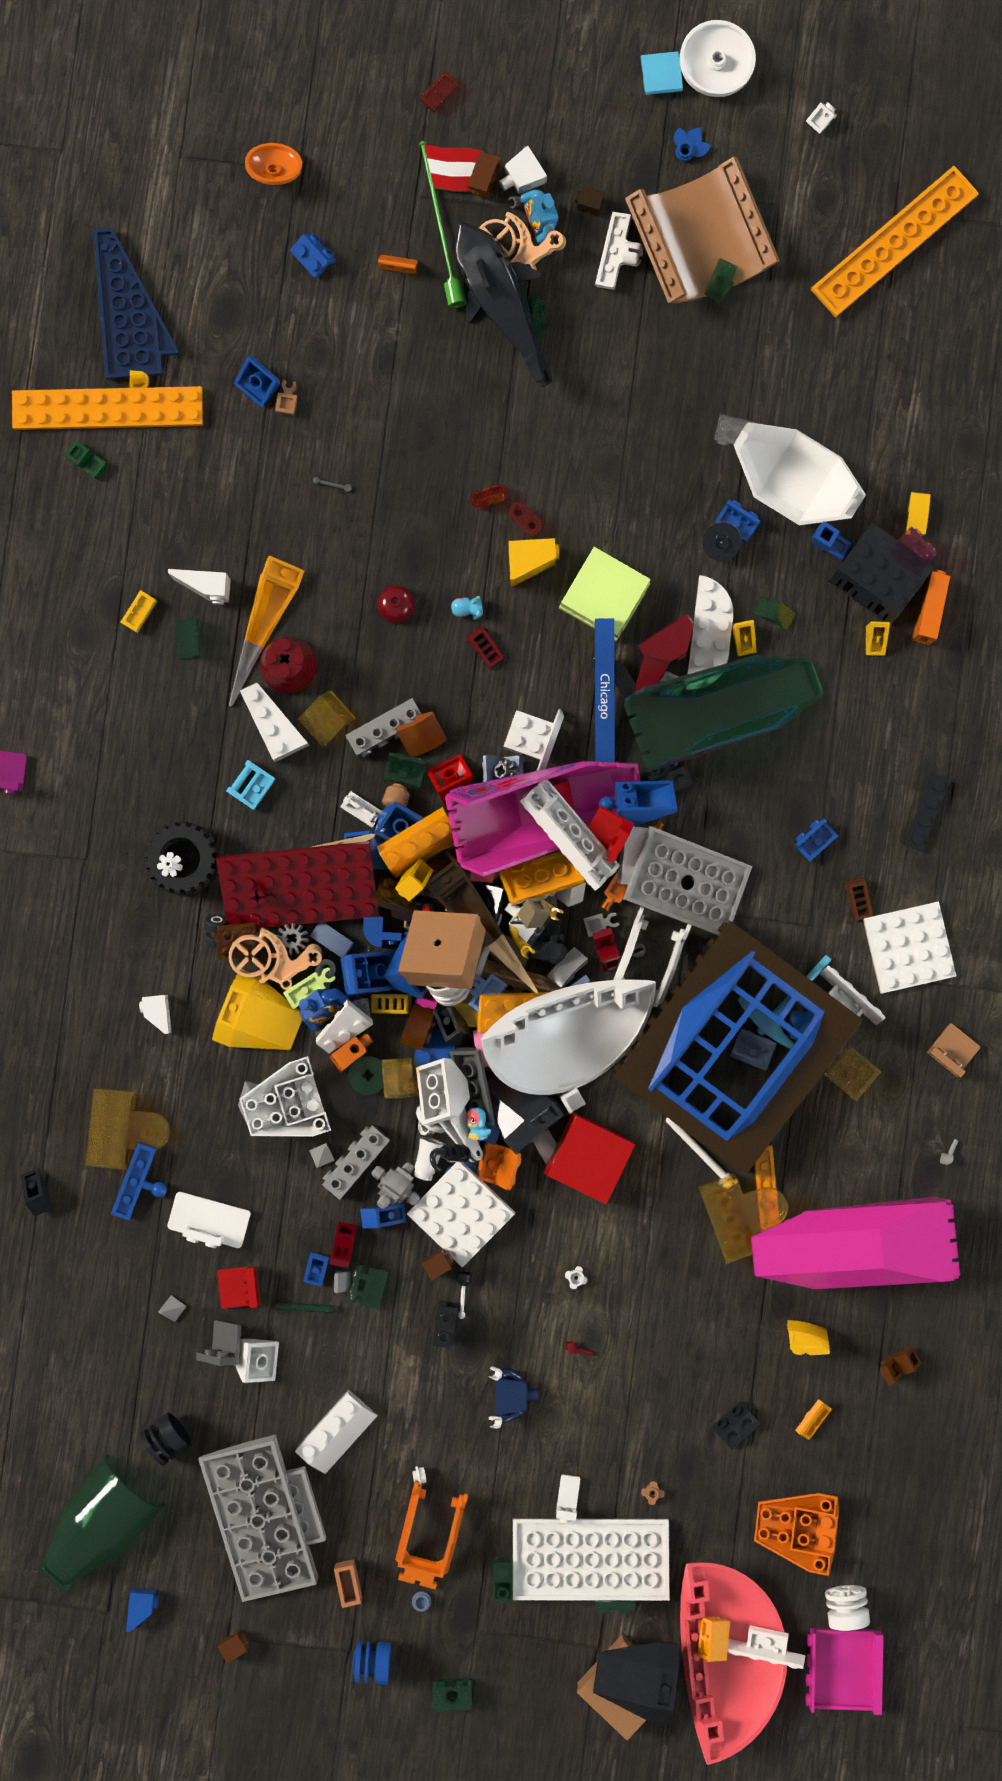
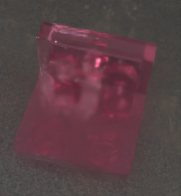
[898,526,937,563]

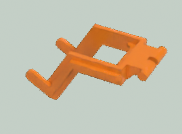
[395,1480,468,1590]

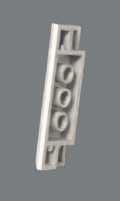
[520,779,620,890]

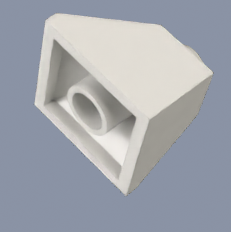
[235,1339,279,1383]

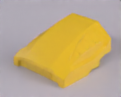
[787,1320,830,1355]

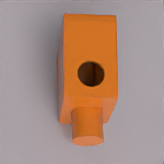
[329,1033,373,1072]

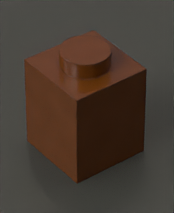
[217,1629,250,1664]

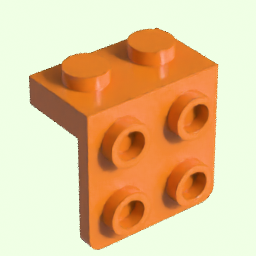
[476,1142,521,1191]

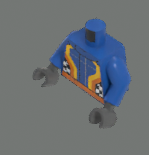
[299,989,360,1038]

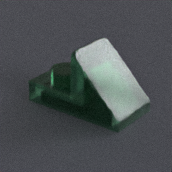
[704,258,737,303]

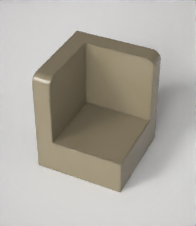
[518,897,551,929]

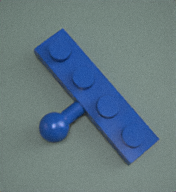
[111,1141,167,1220]

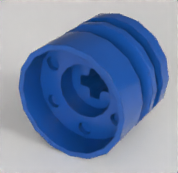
[352,1640,391,1685]

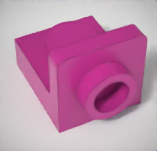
[415,989,437,1010]

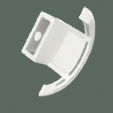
[504,708,564,771]

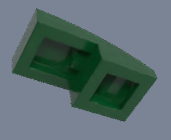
[64,440,108,480]

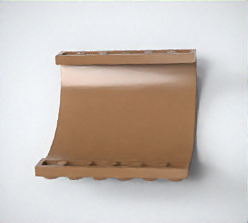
[625,156,780,303]

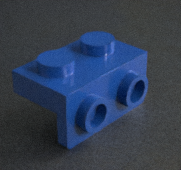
[290,233,336,278]
[714,500,760,543]
[794,818,838,862]

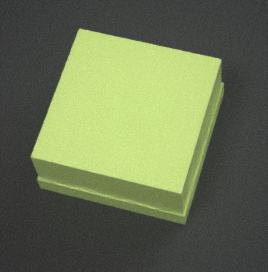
[559,547,651,642]

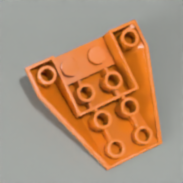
[754,1493,839,1576]

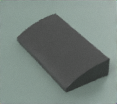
[449,1047,496,1126]

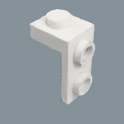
[556,1474,580,1523]

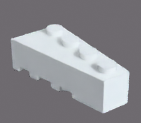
[240,683,310,762]

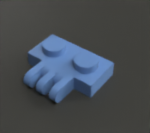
[468,974,508,1011]

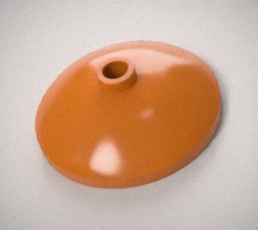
[245,143,302,186]

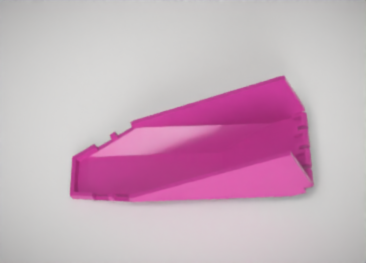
[751,1196,960,1289]

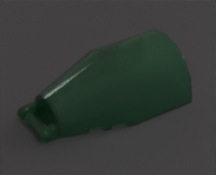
[34,1454,165,1595]

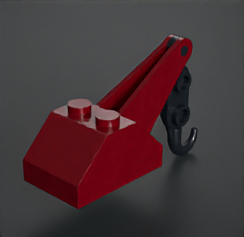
[592,613,694,710]

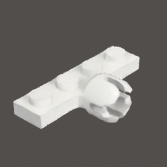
[595,212,643,290]

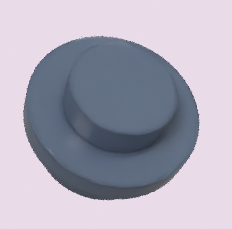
[412,1591,431,1612]

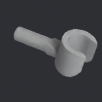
[940,1139,959,1165]

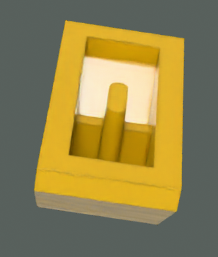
[732,620,757,656]
[866,622,890,656]

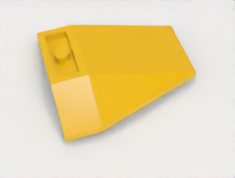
[212,969,302,1050]

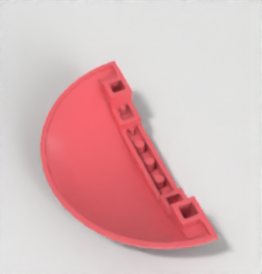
[680,1562,787,1765]

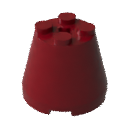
[260,636,317,693]

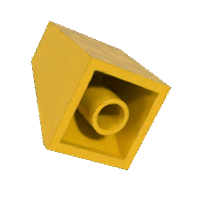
[509,538,559,586]

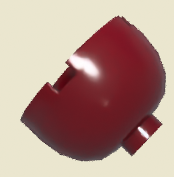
[377,585,415,624]

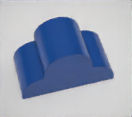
[341,950,397,996]

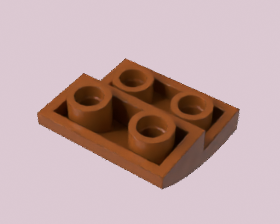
[396,711,447,758]

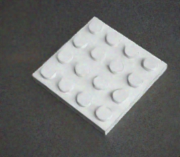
[863,902,956,993]
[407,1162,516,1267]

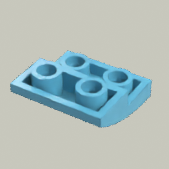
[641,51,683,95]

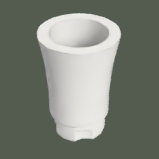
[414,1137,446,1181]

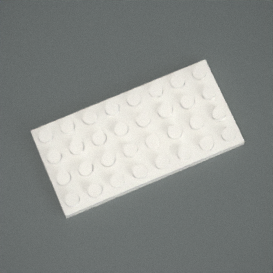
[513,1518,669,1600]

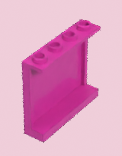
[806,1628,883,1715]

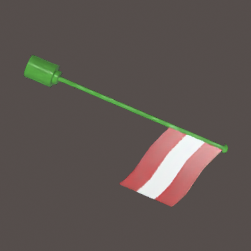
[419,141,493,308]

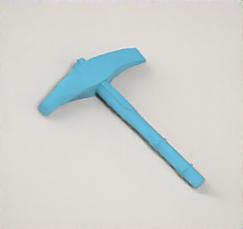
[737,955,831,1050]

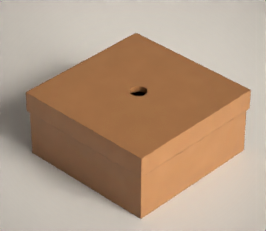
[398,910,486,989]
[577,1634,646,1740]

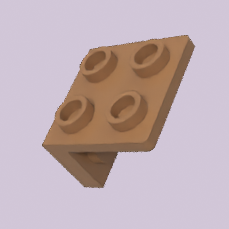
[926,1023,980,1078]

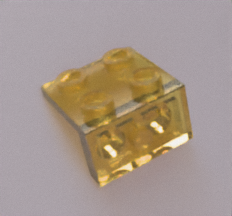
[298,690,356,747]

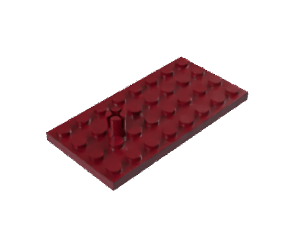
[216,841,380,929]

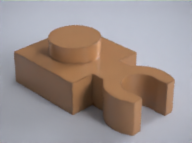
[275,380,297,416]

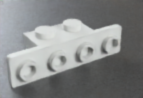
[820,966,885,1025]
[727,1625,805,1669]

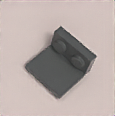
[196,1320,241,1366]

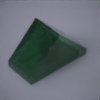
[753,597,796,631]

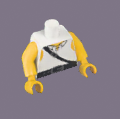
[505,901,564,959]

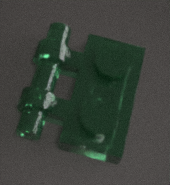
[347,1263,389,1310]

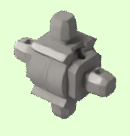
[372,1162,420,1209]

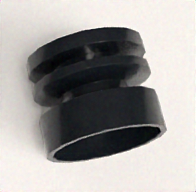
[140,1412,192,1466]

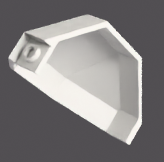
[734,422,866,525]

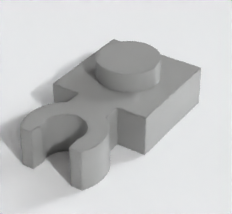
[583,913,619,937]

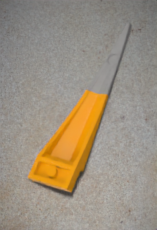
[229,556,305,706]

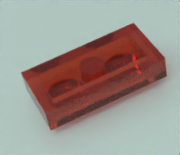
[419,70,459,113]

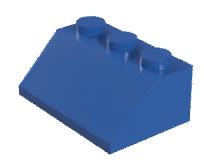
[384,932,427,999]

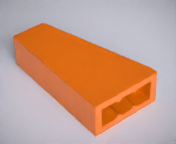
[912,570,950,645]

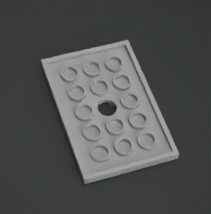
[623,826,752,935]

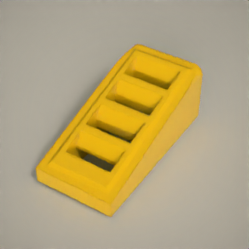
[371,994,412,1014]

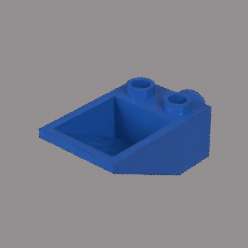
[599,781,677,826]

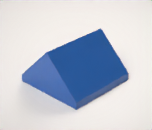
[234,355,282,408]
[374,800,424,840]

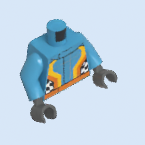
[508,190,558,246]

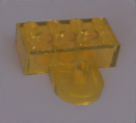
[85,1088,170,1170]
[698,1174,788,1264]

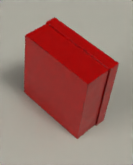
[543,1112,635,1204]

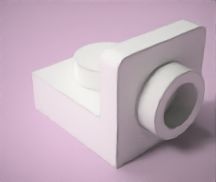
[806,102,837,134]

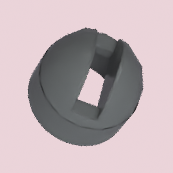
[632,943,646,958]

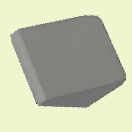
[334,1271,351,1293]

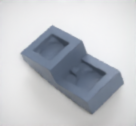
[310,922,355,958]

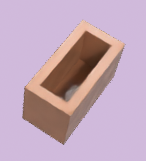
[334,1559,363,1608]

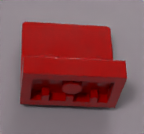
[588,806,635,863]
[217,1265,260,1309]

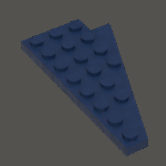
[93,227,179,380]

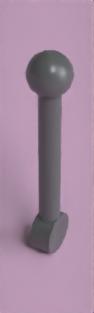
[313,477,352,492]

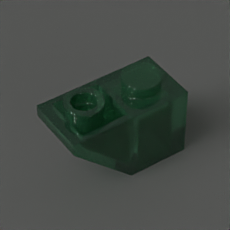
[493,1557,513,1602]

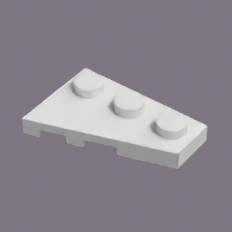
[316,999,373,1053]

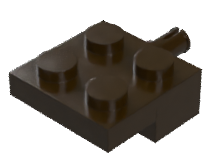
[376,876,427,922]

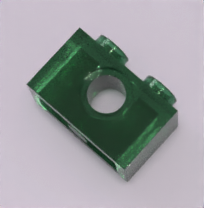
[432,1678,473,1712]

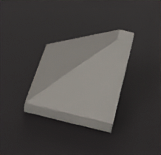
[309,1143,335,1168]
[158,1295,187,1322]

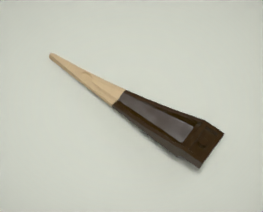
[426,860,538,994]

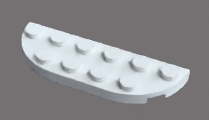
[686,575,733,689]

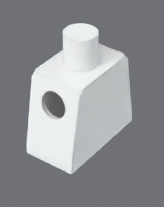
[499,146,547,194]

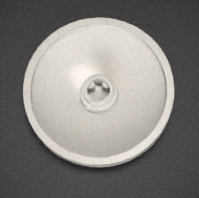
[680,20,756,97]

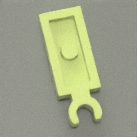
[283,968,336,1009]

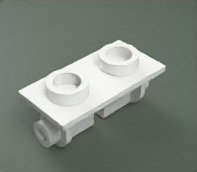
[341,791,382,828]

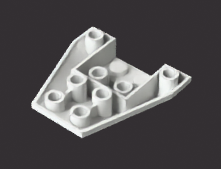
[239,1056,331,1136]

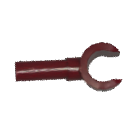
[566,1341,593,1356]

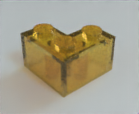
[382,1058,419,1099]

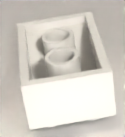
[168,569,231,605]

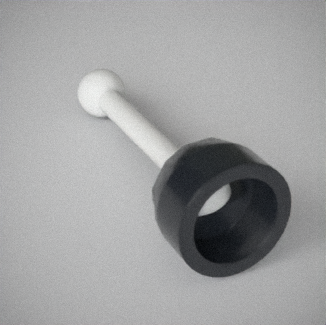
[456,1271,472,1319]

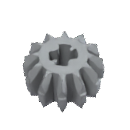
[276,923,309,955]

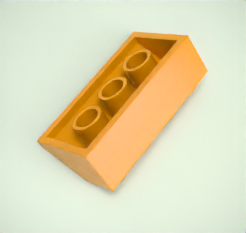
[377,807,456,878]

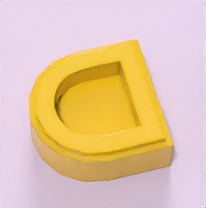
[130,370,149,388]

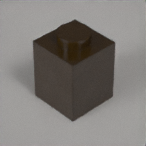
[575,185,605,216]

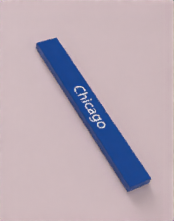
[595,618,615,762]

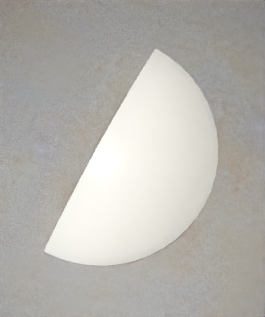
[481,980,656,1095]

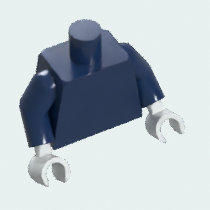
[489,1366,538,1429]

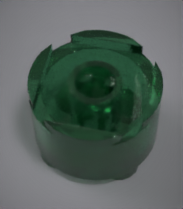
[349,1056,388,1095]

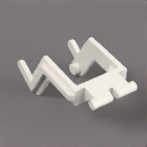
[613,906,691,1007]

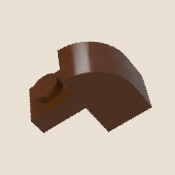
[880,1346,922,1385]

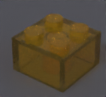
[824,1046,881,1101]

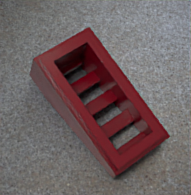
[466,626,505,669]

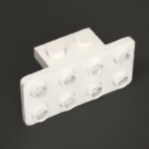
[167,1192,251,1248]

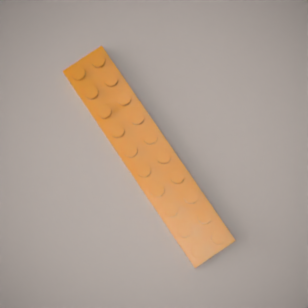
[811,166,979,318]
[12,386,203,430]

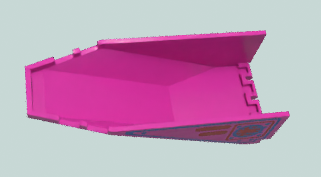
[445,761,641,876]

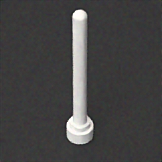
[666,1118,737,1190]

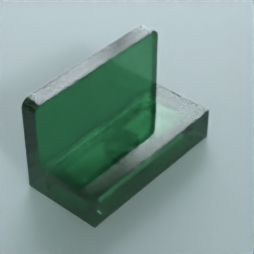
[175,617,201,659]

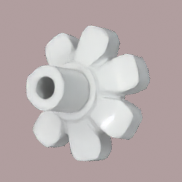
[157,852,182,877]

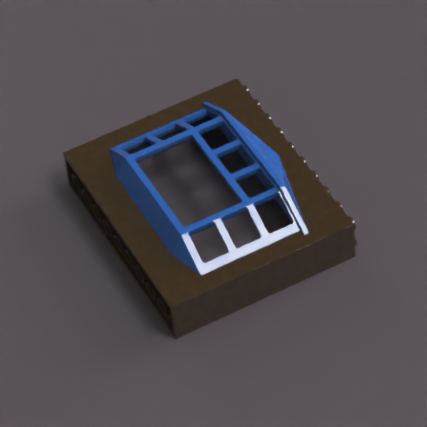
[613,920,863,1176]

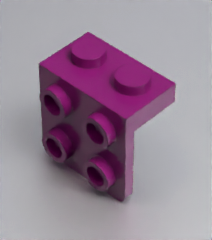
[0,751,27,795]

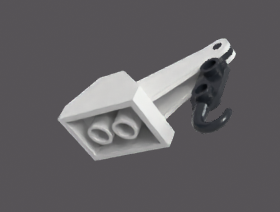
[416,1058,483,1171]

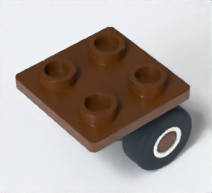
[205,914,256,960]

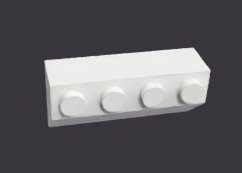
[295,1390,378,1474]

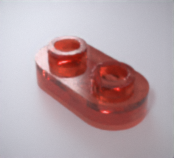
[470,484,508,509]
[509,502,542,535]

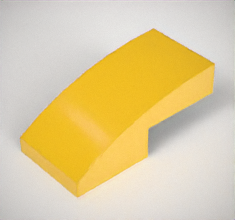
[906,492,930,534]

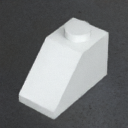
[139,995,171,1034]

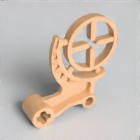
[479,212,566,270]
[229,928,322,990]

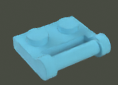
[226,760,276,810]

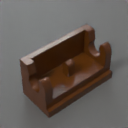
[467,152,502,200]

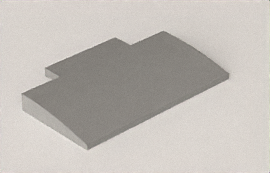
[198,1435,327,1602]

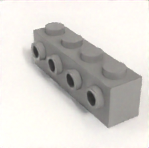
[345,698,421,758]
[322,1124,391,1200]

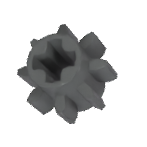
[494,760,517,779]

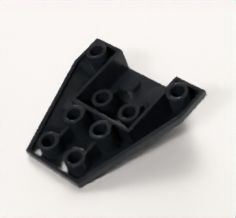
[487,1075,571,1155]
[593,1641,680,1724]

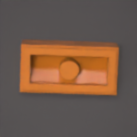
[378,255,418,274]

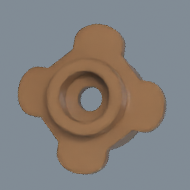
[641,1481,664,1505]

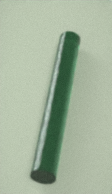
[275,1302,334,1313]

